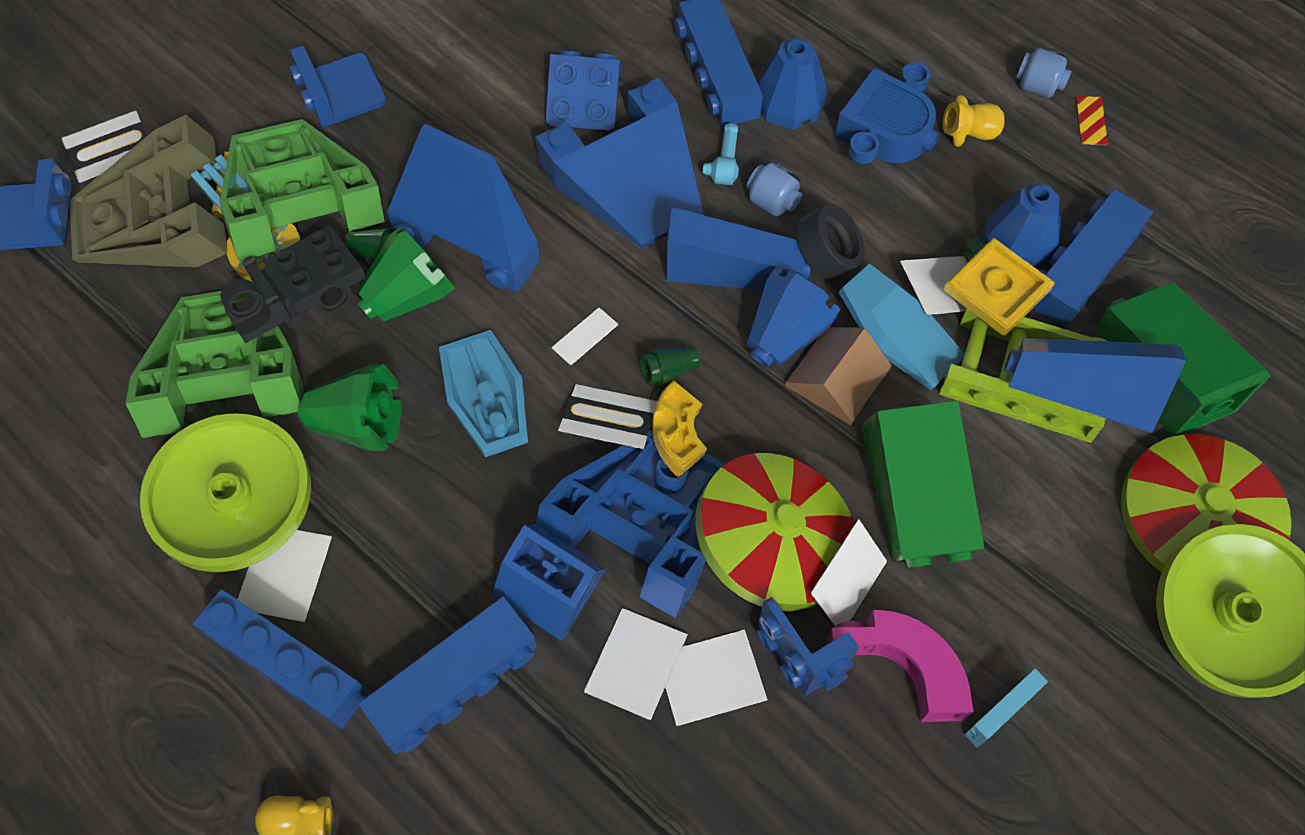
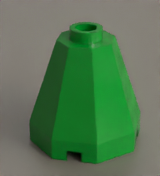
[357,226,455,322]
[298,364,402,451]

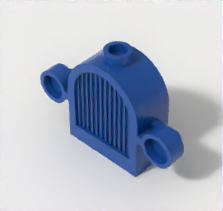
[835,62,940,164]

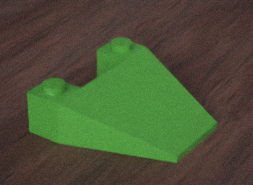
[220,119,384,261]
[125,291,303,438]

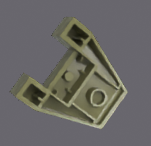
[70,115,227,267]

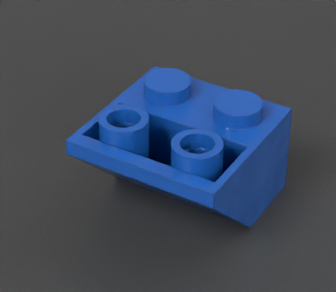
[492,524,607,641]

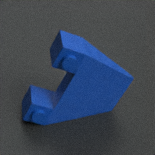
[536,78,703,249]
[387,124,540,293]
[536,430,725,618]

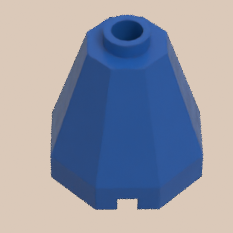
[758,38,828,130]
[982,183,1061,270]
[747,267,840,367]

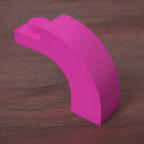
[826,610,973,722]

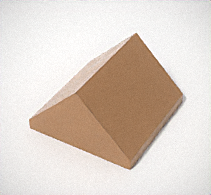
[785,327,891,425]

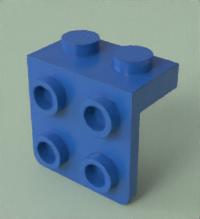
[289,46,386,128]
[546,51,623,131]
[0,159,72,250]
[757,597,859,697]

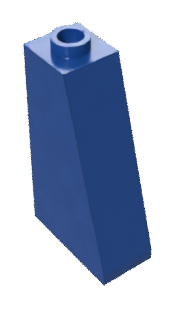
[667,208,810,290]
[1004,338,1186,433]

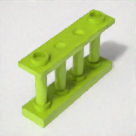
[939,308,1108,443]

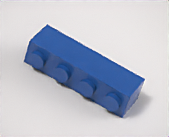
[674,0,763,128]
[1032,189,1153,329]
[192,589,368,730]
[359,597,537,755]

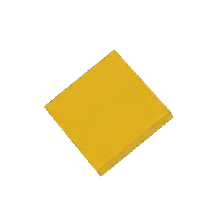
[943,238,1055,336]

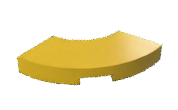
[652,380,707,477]

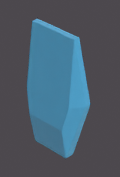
[839,263,965,390]
[439,330,528,457]

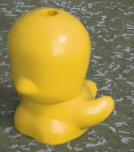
[943,95,1005,147]
[255,795,333,835]

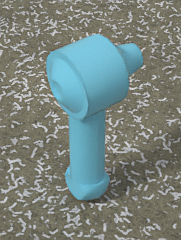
[703,123,739,186]

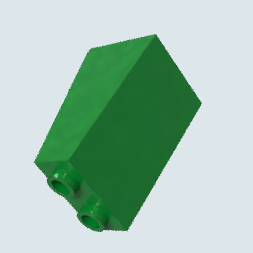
[1096,282,1271,438]
[860,401,984,568]

